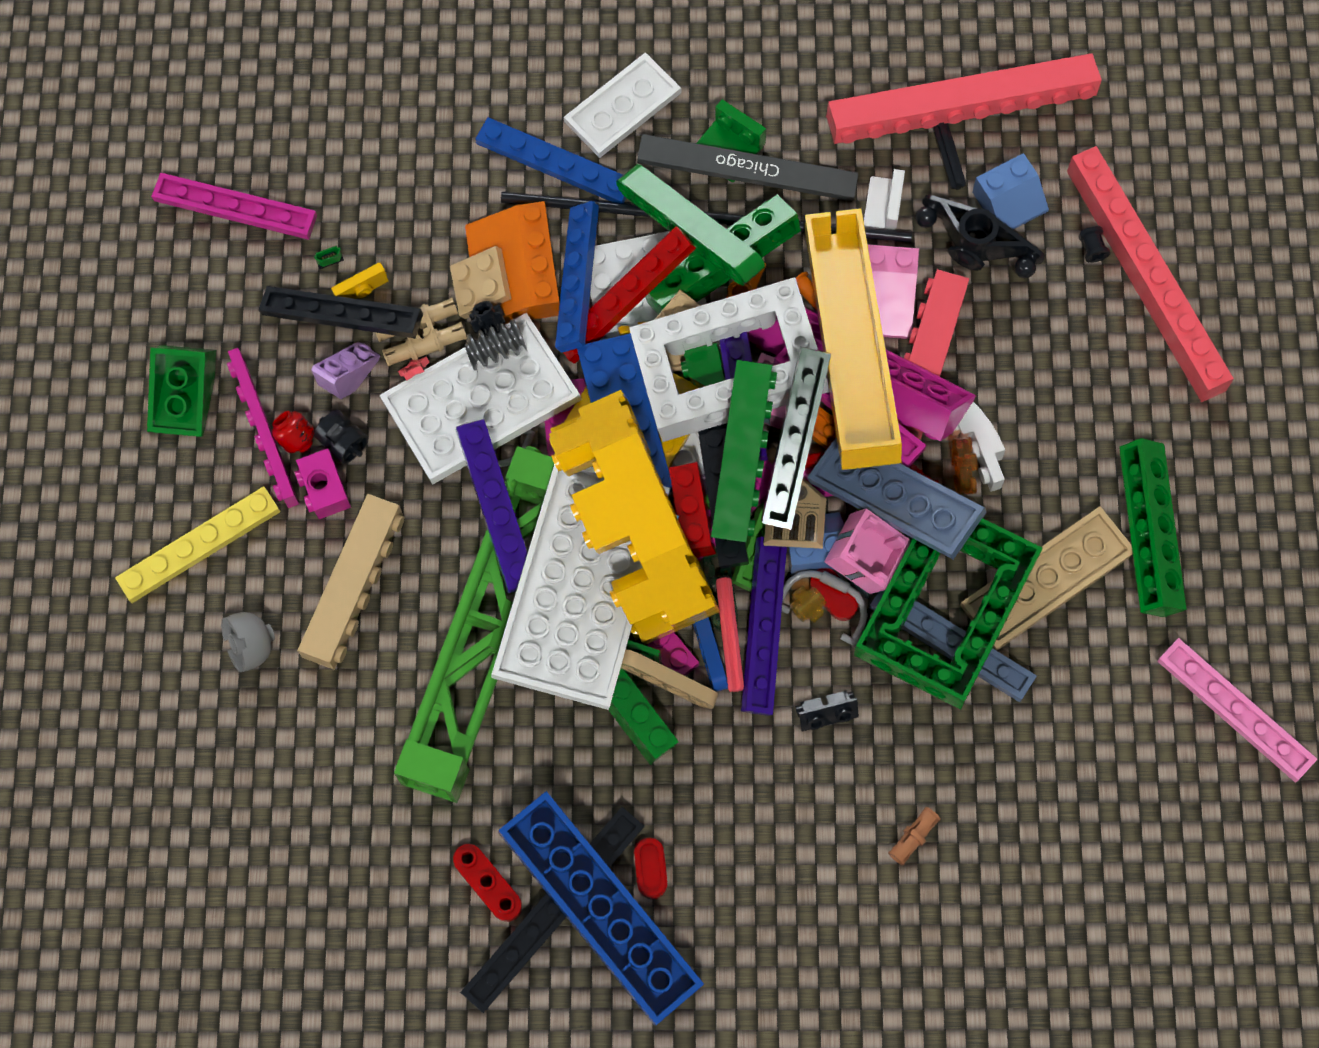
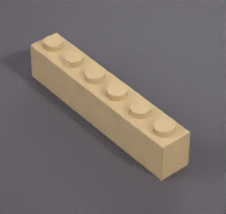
[297,494,404,670]

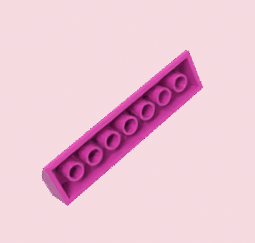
[748,308,976,441]

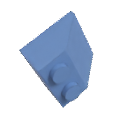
[972,153,1049,230]
[787,512,844,576]

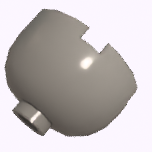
[221,612,275,672]

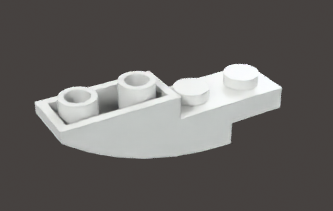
[951,402,1005,492]

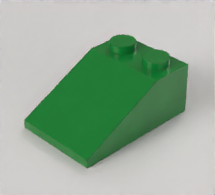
[147,345,216,437]

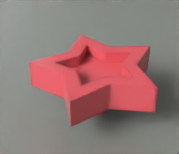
[398,357,429,381]

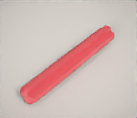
[716,577,744,692]

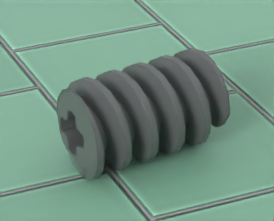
[464,319,528,371]

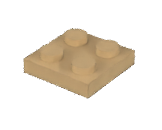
[450,246,511,319]

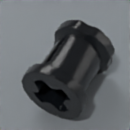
[1078,226,1110,263]

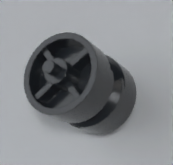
[314,410,368,464]

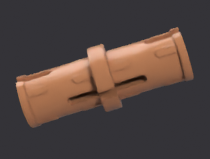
[888,807,941,866]

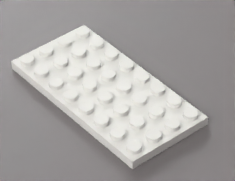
[491,464,670,710]

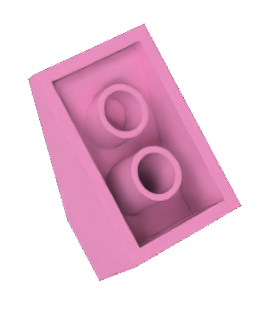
[868,245,919,339]

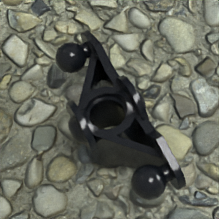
[915,195,1045,279]

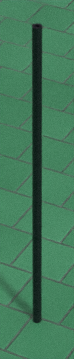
[501,192,912,243]

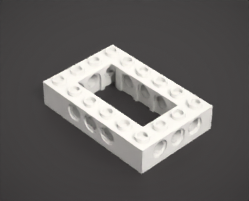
[629,277,830,442]

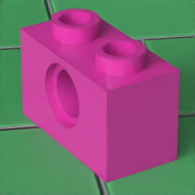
[294,448,351,520]

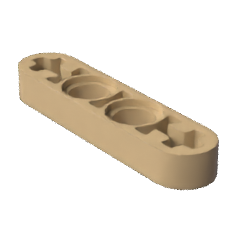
[621,649,718,709]

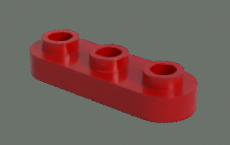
[453,844,522,922]

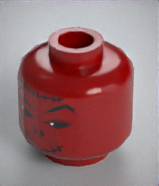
[272,411,314,453]

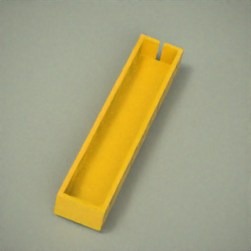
[805,208,902,470]

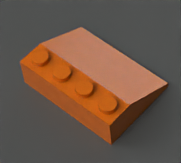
[465,201,560,324]

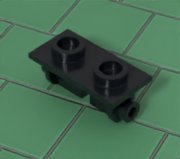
[795,690,859,732]

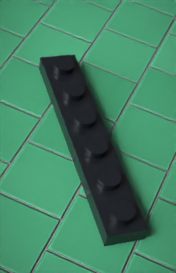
[258,286,423,339]
[698,423,749,569]

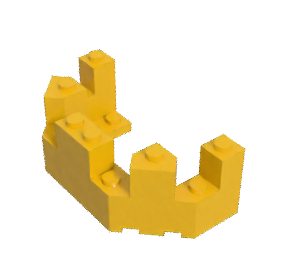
[549,390,720,645]

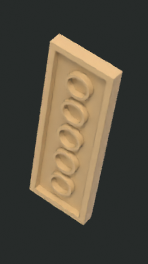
[960,506,1133,651]

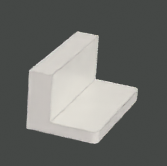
[864,169,905,230]

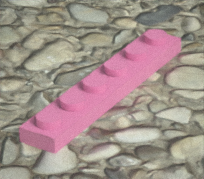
[1157,638,1317,783]

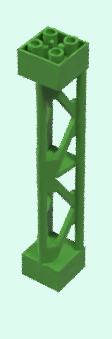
[394,446,554,803]

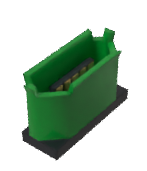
[314,246,344,269]

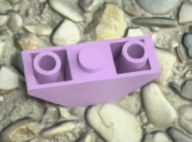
[311,342,380,399]

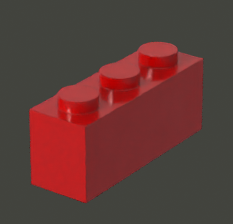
[669,462,716,558]

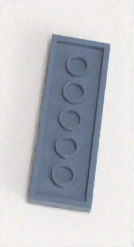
[807,437,986,560]

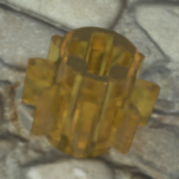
[790,586,826,623]

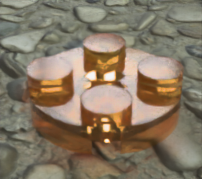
[951,436,978,495]

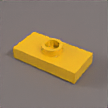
[331,262,389,299]

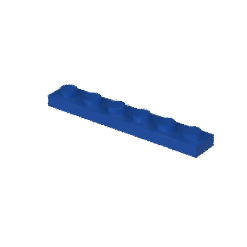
[475,117,626,204]
[555,201,599,353]

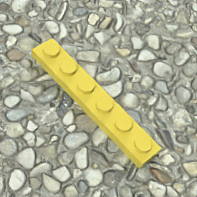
[115,486,280,603]

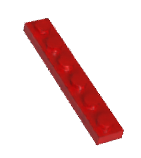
[563,226,696,364]

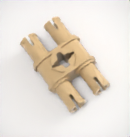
[376,298,467,367]

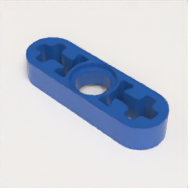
[693,617,728,692]

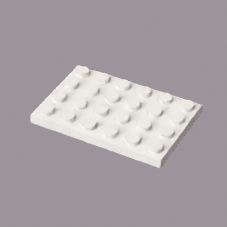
[380,313,582,485]

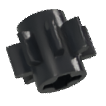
[469,301,505,336]

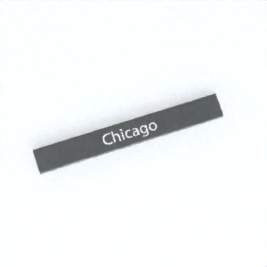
[637,134,858,201]

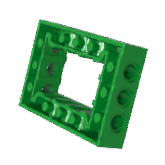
[854,518,1043,710]

